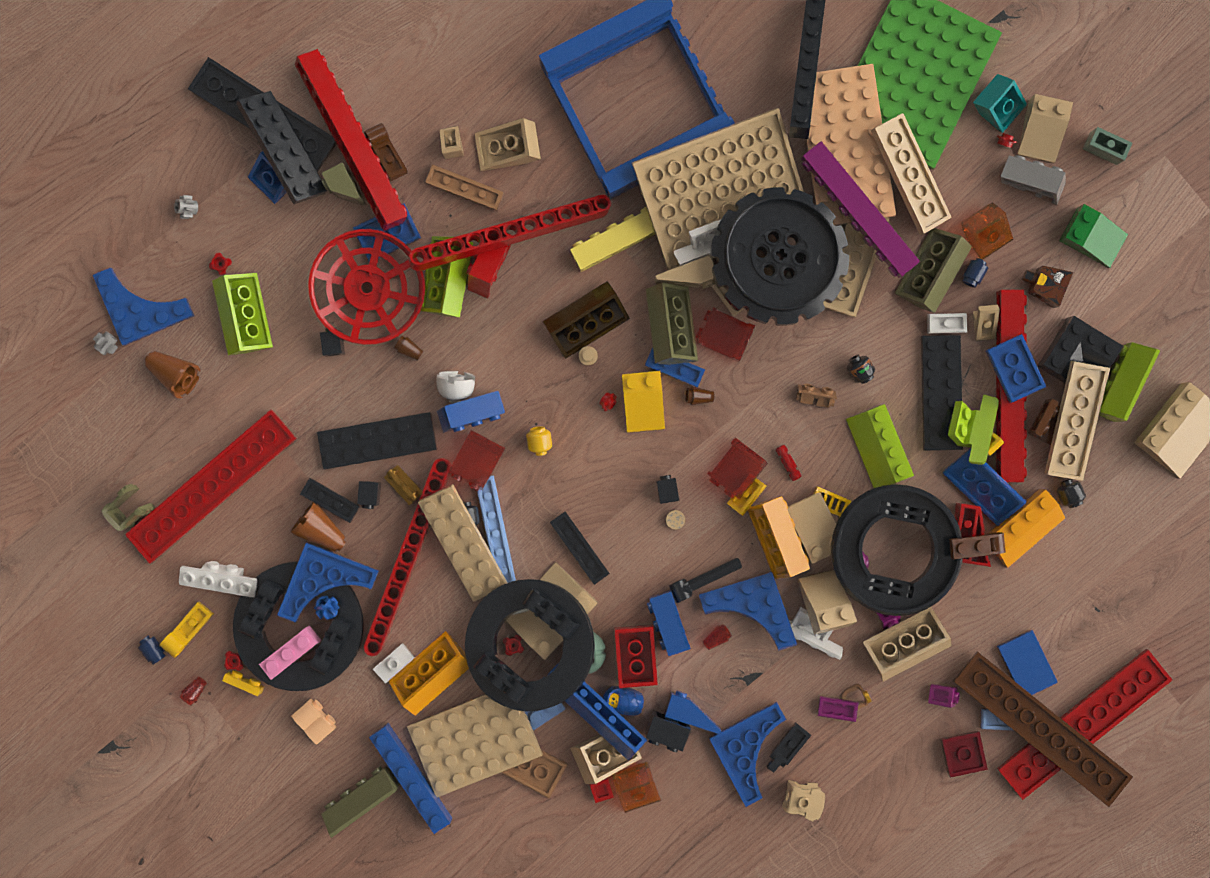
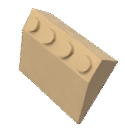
[1134,382,1210,478]
[506,562,598,660]

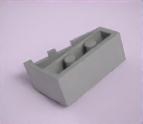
[1001,155,1066,205]

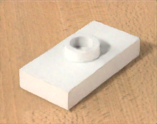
[927,313,967,334]
[373,643,415,684]

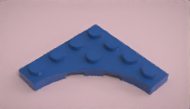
[93,268,194,346]
[277,543,379,622]
[699,572,797,651]
[709,702,786,807]

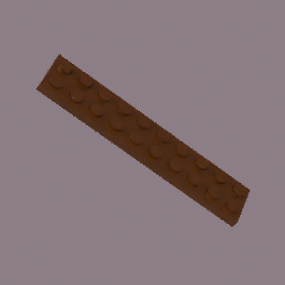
[953,652,1133,807]

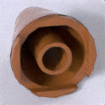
[145,351,200,399]
[291,502,346,552]

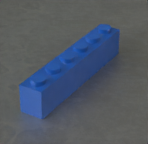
[547,663,647,761]
[369,723,452,834]

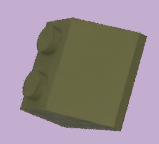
[321,163,366,205]

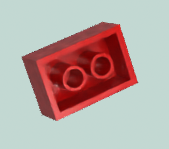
[614,624,658,688]

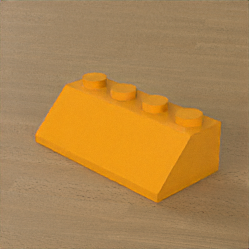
[989,489,1065,568]
[748,496,810,579]
[388,631,469,715]

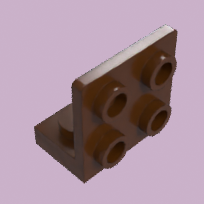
[1028,399,1060,445]

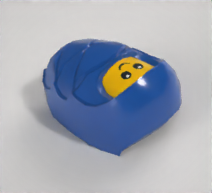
[603,686,644,715]

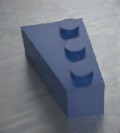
[437,391,505,433]
[647,590,691,656]

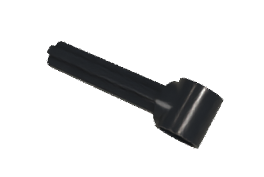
[669,558,742,603]

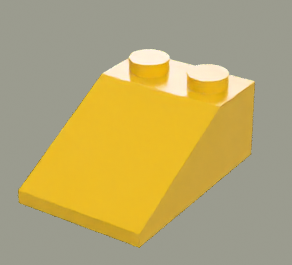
[622,371,665,433]

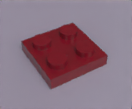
[941,731,988,778]

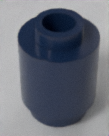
[962,258,989,288]
[138,635,166,665]

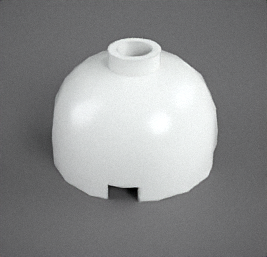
[436,371,475,403]

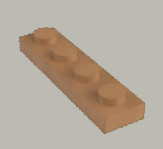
[425,165,504,211]

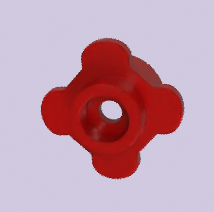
[997,133,1017,148]
[209,253,232,275]
[599,392,617,412]
[503,635,524,656]
[224,651,243,671]

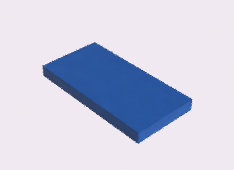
[943,448,1026,526]

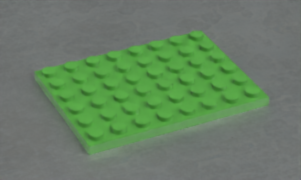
[858,0,1002,170]

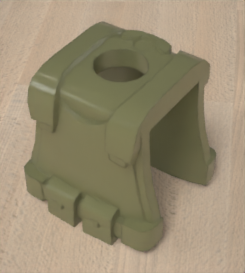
[102,484,155,531]

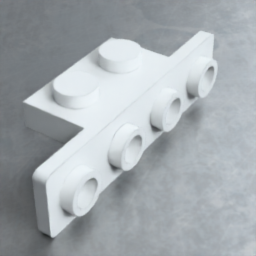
[674,220,721,266]
[179,561,257,598]
[789,607,843,660]

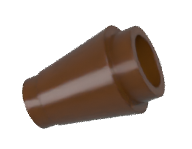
[394,335,423,361]
[685,386,714,405]

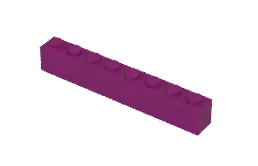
[801,141,920,278]

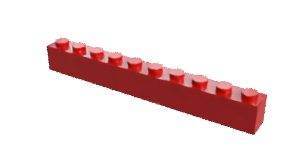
[295,49,407,231]
[996,290,1027,482]

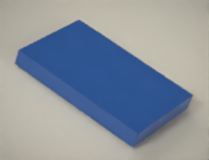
[353,203,421,262]
[986,334,1046,403]
[997,630,1058,695]

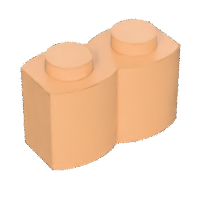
[291,699,336,745]

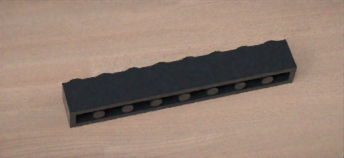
[789,0,825,139]

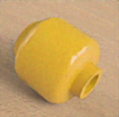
[526,426,552,456]

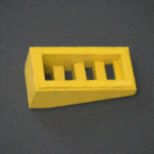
[813,486,852,517]

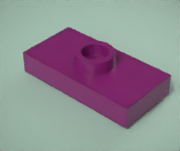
[817,696,859,722]

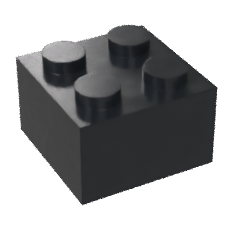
[645,710,691,753]

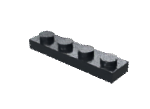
[550,511,610,585]

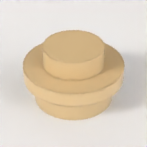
[579,346,598,365]

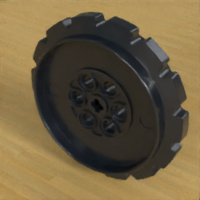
[710,187,849,326]

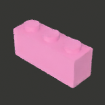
[259,625,321,680]

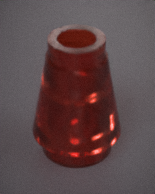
[702,624,732,650]
[179,676,207,706]

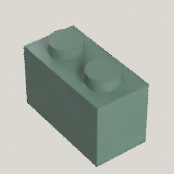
[1083,127,1133,165]

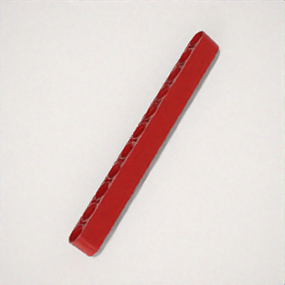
[409,195,611,271]
[364,458,452,656]

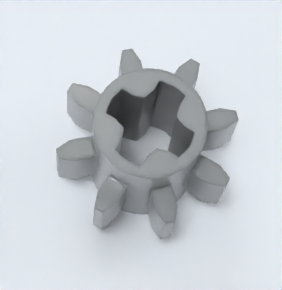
[174,195,198,219]
[93,331,118,355]

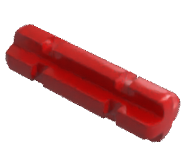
[776,445,802,481]

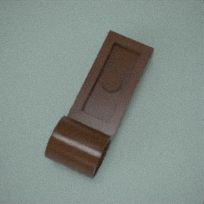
[364,123,408,181]
[949,532,1006,559]

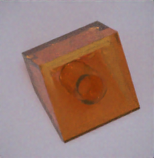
[961,202,1014,260]
[612,762,661,813]

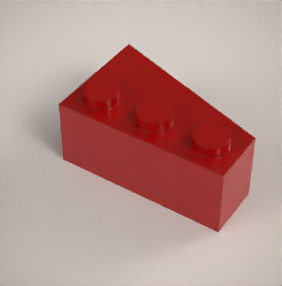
[466,233,511,299]
[954,503,991,567]

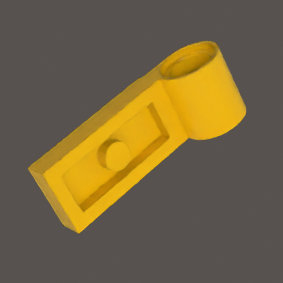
[159,601,214,658]

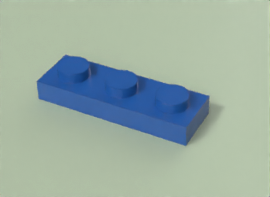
[645,348,705,388]

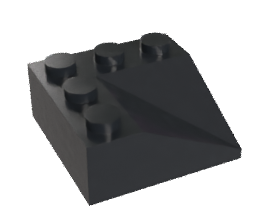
[1038,316,1123,384]

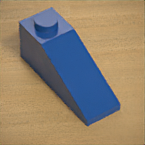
[664,690,721,734]

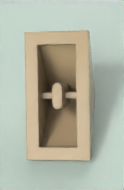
[440,126,464,159]

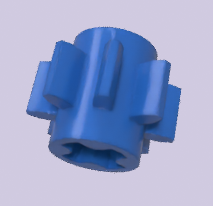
[314,596,340,620]

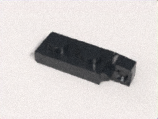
[766,722,811,773]

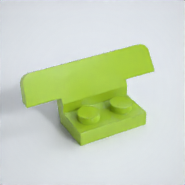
[948,394,999,465]

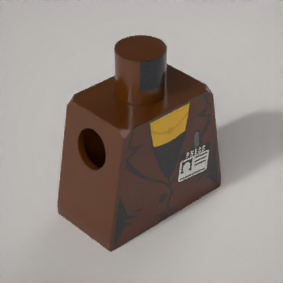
[1022,266,1073,308]

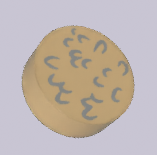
[666,510,685,529]

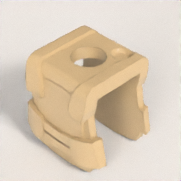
[782,780,825,822]

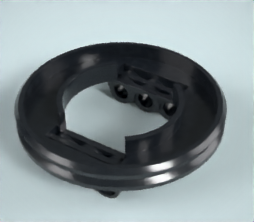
[831,484,963,616]
[233,561,364,691]
[465,579,595,712]

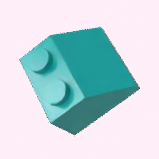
[973,74,1027,133]

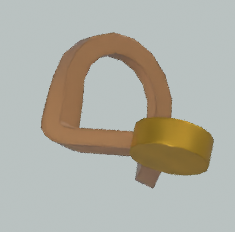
[841,684,872,709]

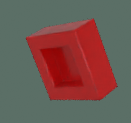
[590,778,614,803]

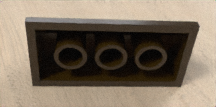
[542,281,630,359]

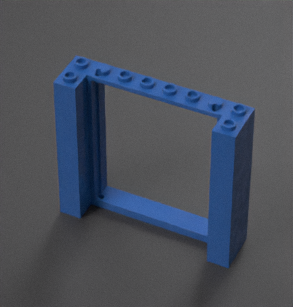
[539,0,735,200]

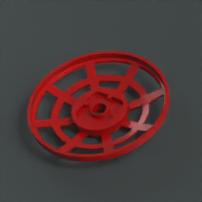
[308,229,425,345]

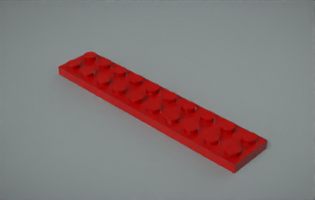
[125,409,297,564]
[997,649,1172,800]

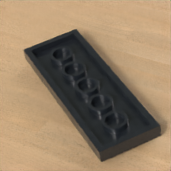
[236,91,328,205]
[921,335,963,451]
[317,412,437,470]

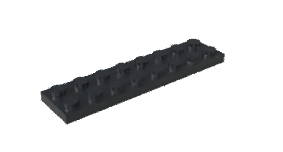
[188,57,336,173]

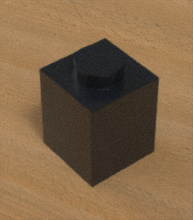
[320,327,345,357]
[656,475,680,504]
[357,481,381,509]

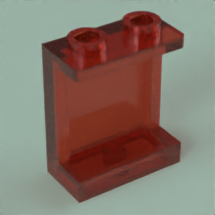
[695,307,756,362]
[449,430,505,491]
[707,437,768,500]

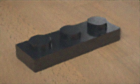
[300,478,360,523]

